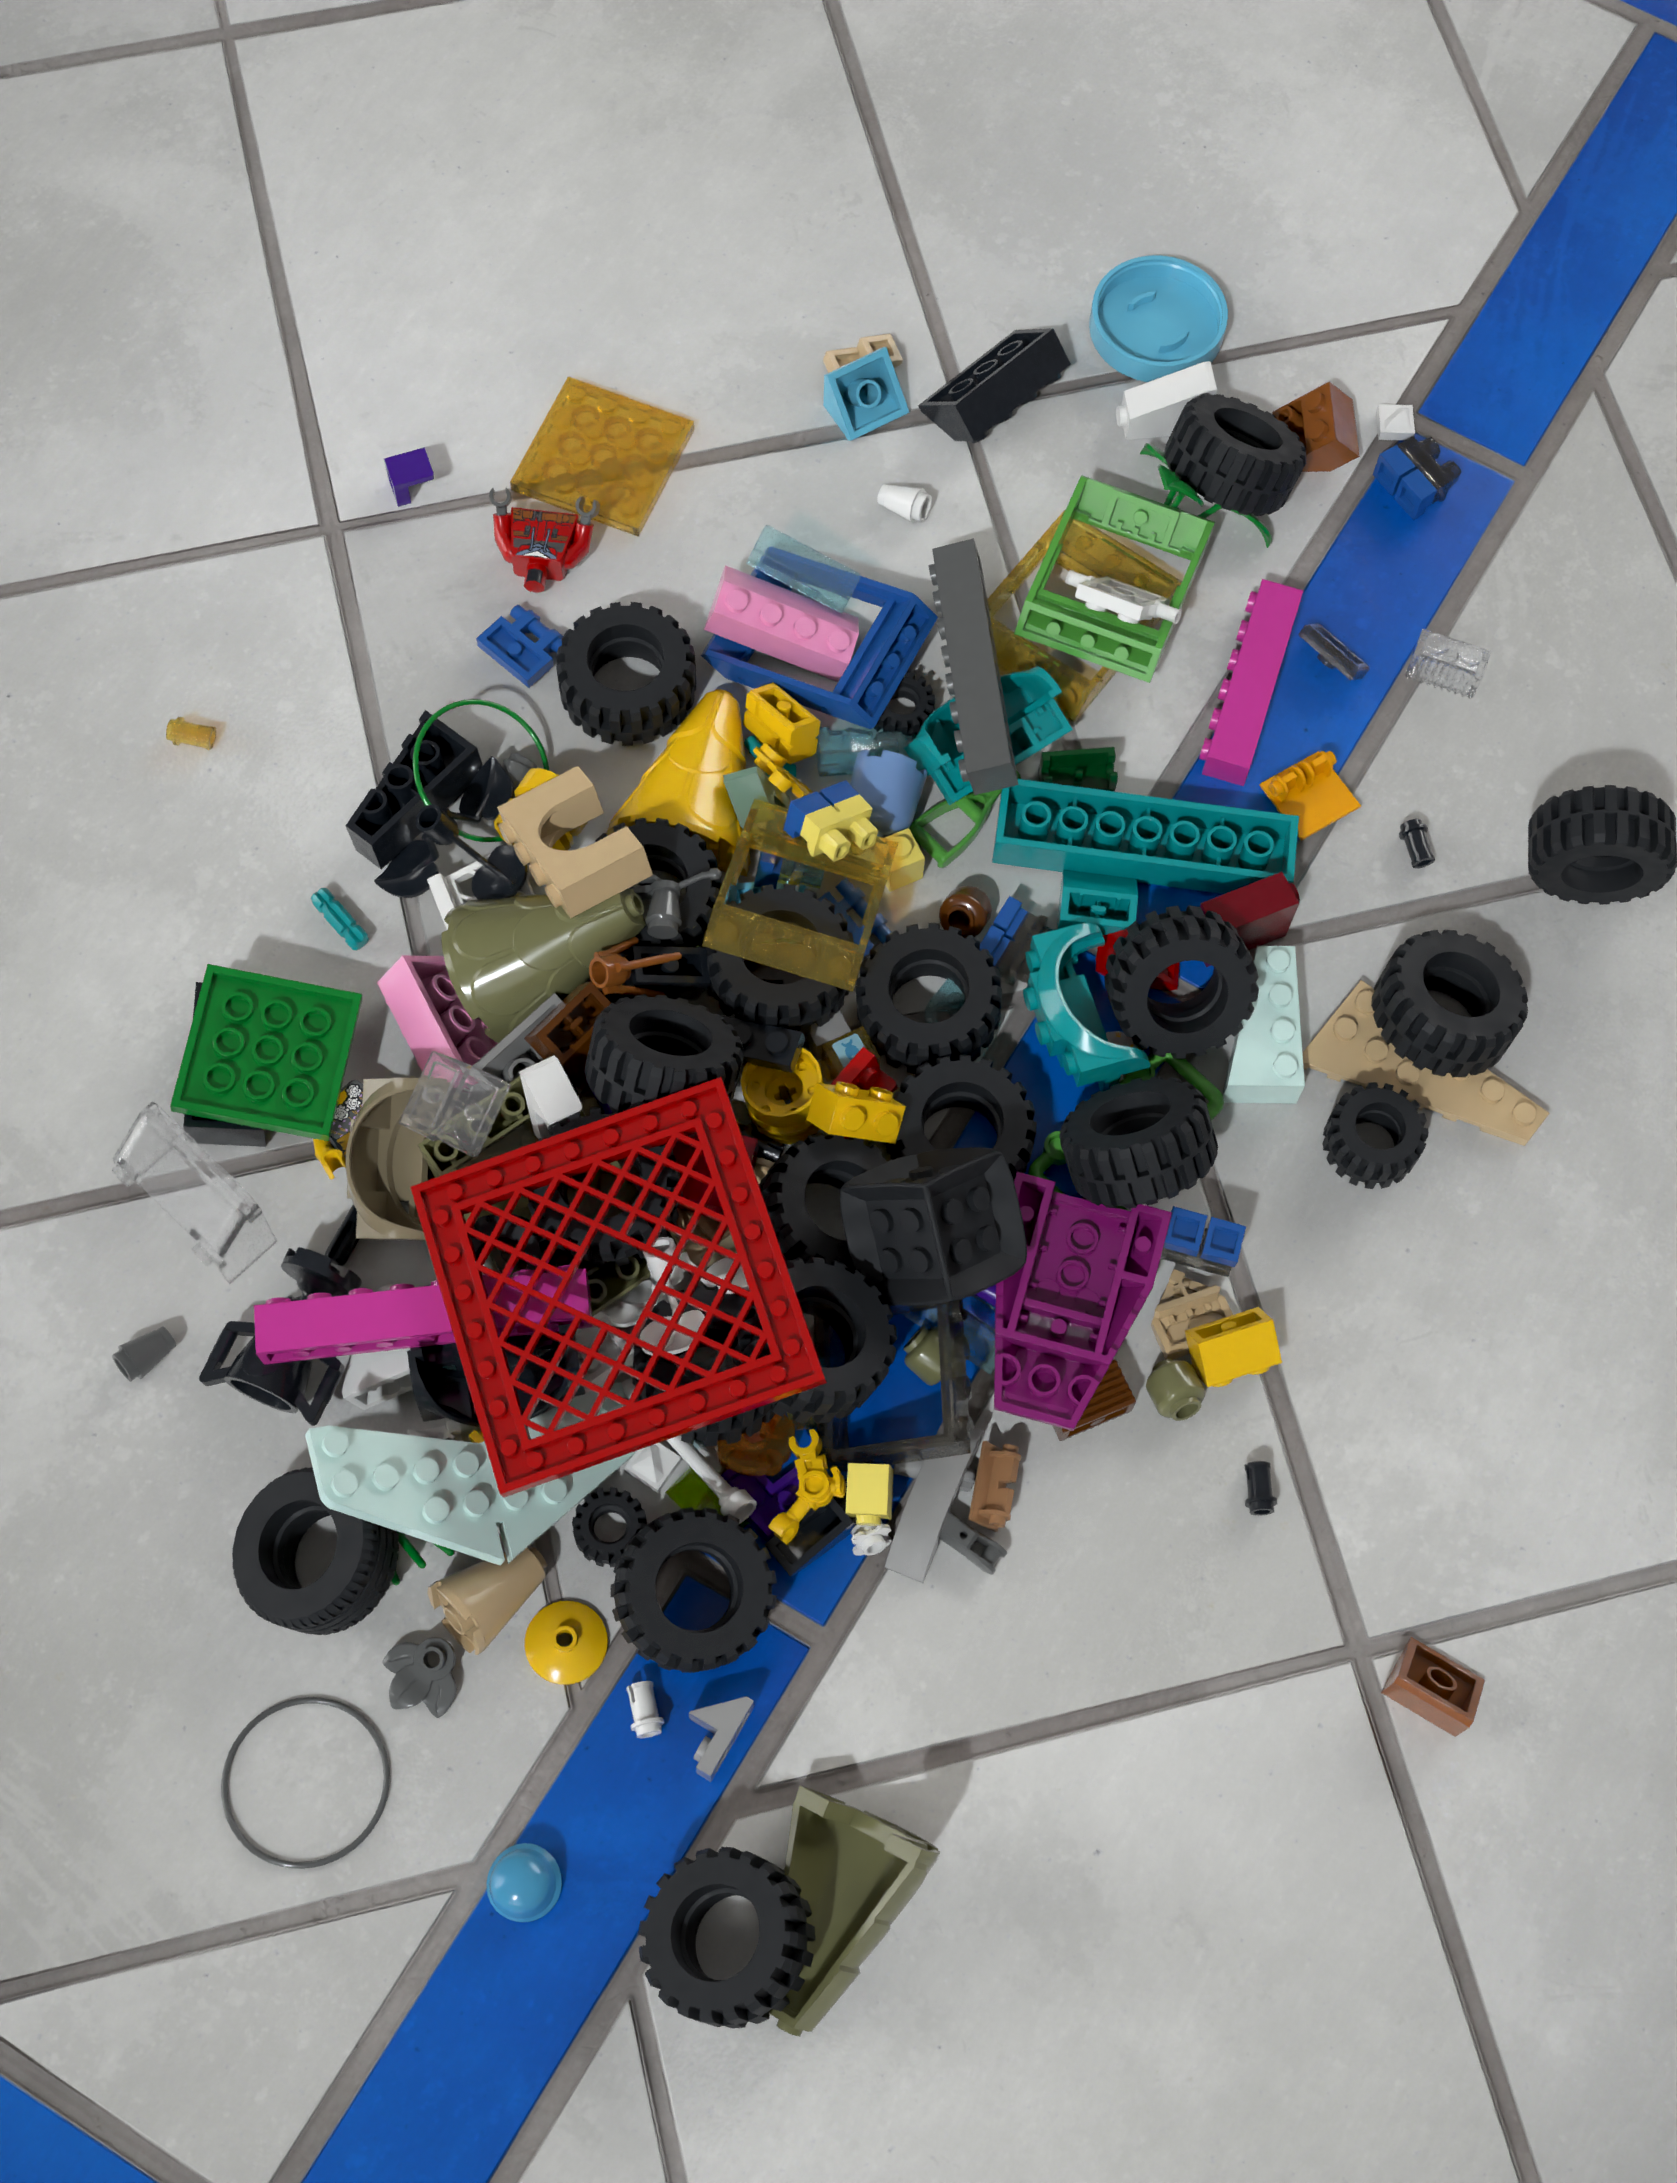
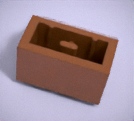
[1272,382,1360,472]

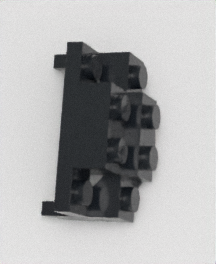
[407,1323,586,1427]

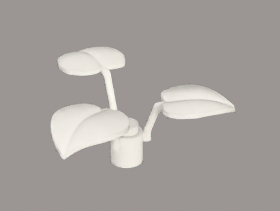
[602,1237,749,1356]

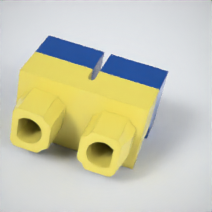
[783,780,878,862]

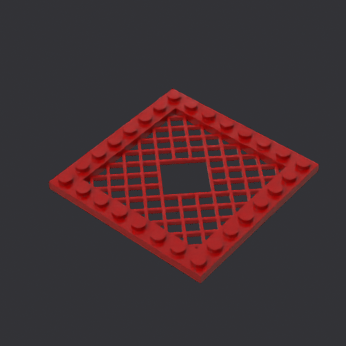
[410,1077,827,1498]

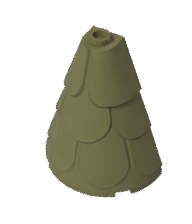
[441,889,646,1043]
[768,1786,940,2036]

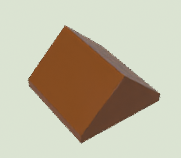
[1381,1637,1485,1737]

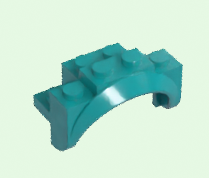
[904,666,1073,806]
[1023,923,1151,1092]

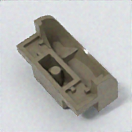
[346,1078,454,1242]

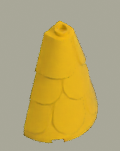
[606,689,751,877]

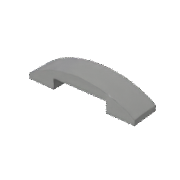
[885,1416,984,1583]

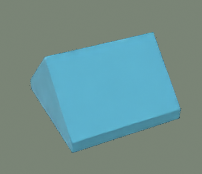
[823,347,909,441]

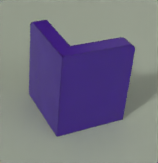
[384,447,434,507]

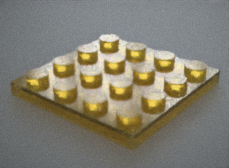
[510,376,694,537]

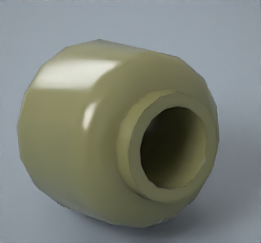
[903,1326,963,1386]
[1146,1359,1205,1421]

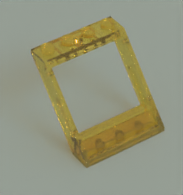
[988,510,1182,722]
[702,798,899,992]

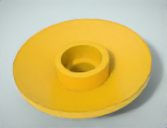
[524,1601,608,1685]

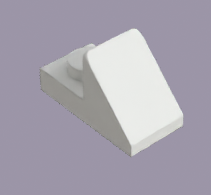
[519,1056,583,1139]

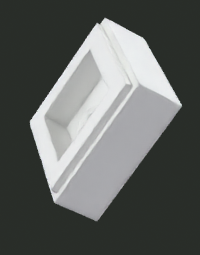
[1376,404,1415,441]
[624,1442,682,1493]

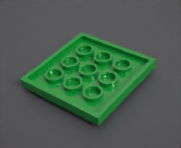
[170,964,362,1141]

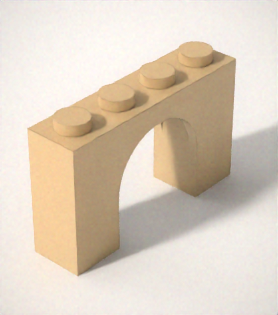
[497,766,653,919]

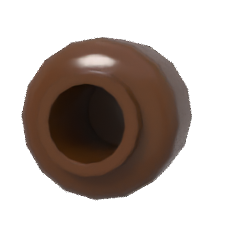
[939,885,992,939]

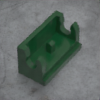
[1038,747,1118,792]

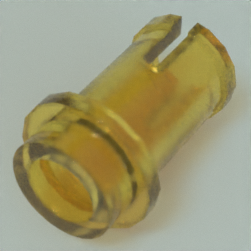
[166,717,216,750]

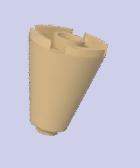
[427,1547,547,1655]

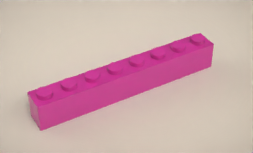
[254,1265,593,1364]

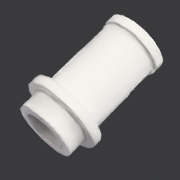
[626,1681,664,1738]

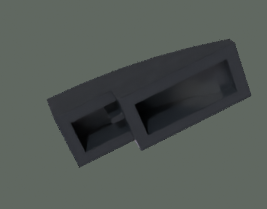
[764,1478,857,1577]

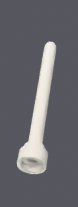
[621,1379,757,1524]

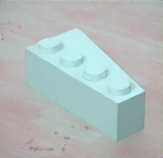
[1222,946,1305,1104]

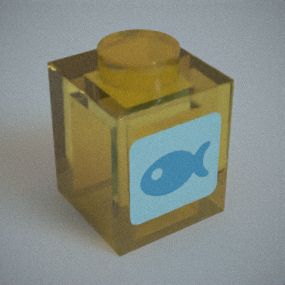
[818,1026,881,1082]

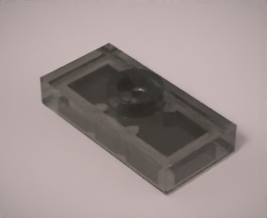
[1298,624,1370,680]

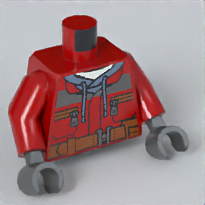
[489,488,600,593]

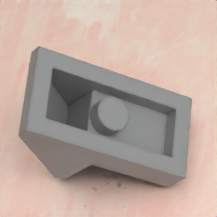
[688,1697,754,1782]

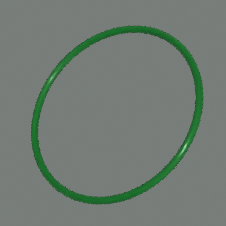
[413,699,549,842]

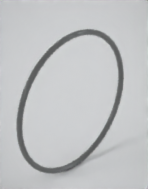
[221,1697,390,1869]

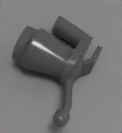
[629,868,722,939]

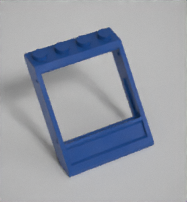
[700,546,938,729]

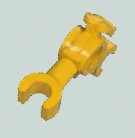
[768,1429,846,1545]

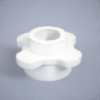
[851,1521,892,1556]

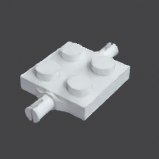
[1065,570,1182,624]

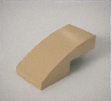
[823,334,903,373]

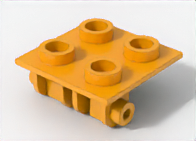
[1259,751,1361,841]

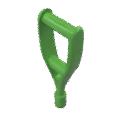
[910,770,1021,868]

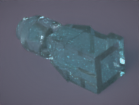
[815,727,913,777]

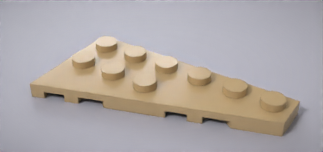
[1303,980,1549,1146]

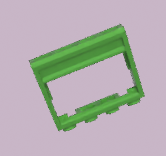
[1014,475,1215,683]

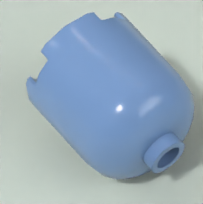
[850,750,928,841]

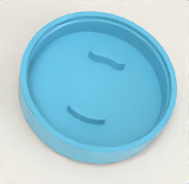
[1089,255,1228,382]

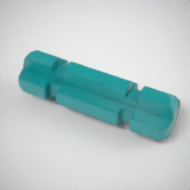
[311,888,369,951]

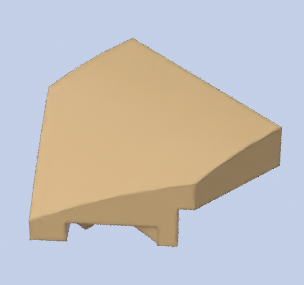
[1151,1269,1233,1360]

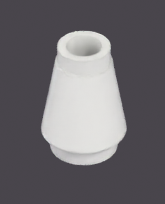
[877,484,932,523]

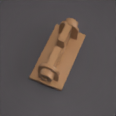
[968,1441,1022,1532]

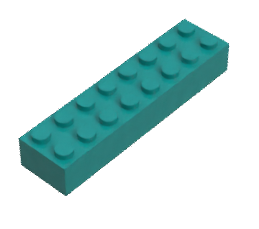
[992,779,1299,894]

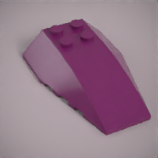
[994,1172,1172,1431]

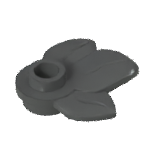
[382,1637,457,1718]

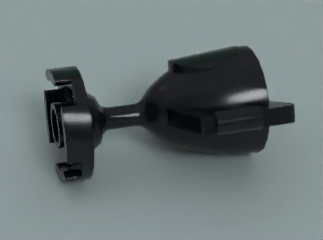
[199,1247,362,1426]

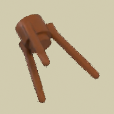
[589,937,682,997]

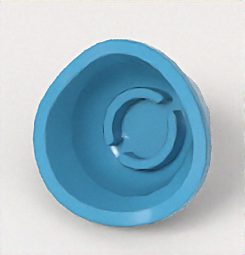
[486,1843,562,1922]

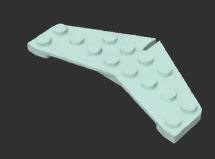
[305,1383,636,1565]

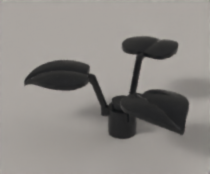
[374,756,528,900]

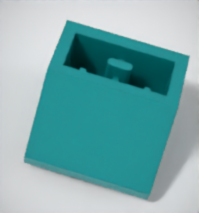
[1056,870,1138,935]

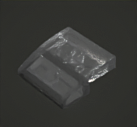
[398,1051,511,1158]

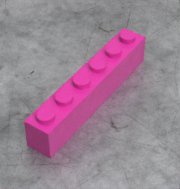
[1199,579,1303,787]

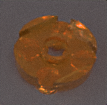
[714,1414,795,1476]

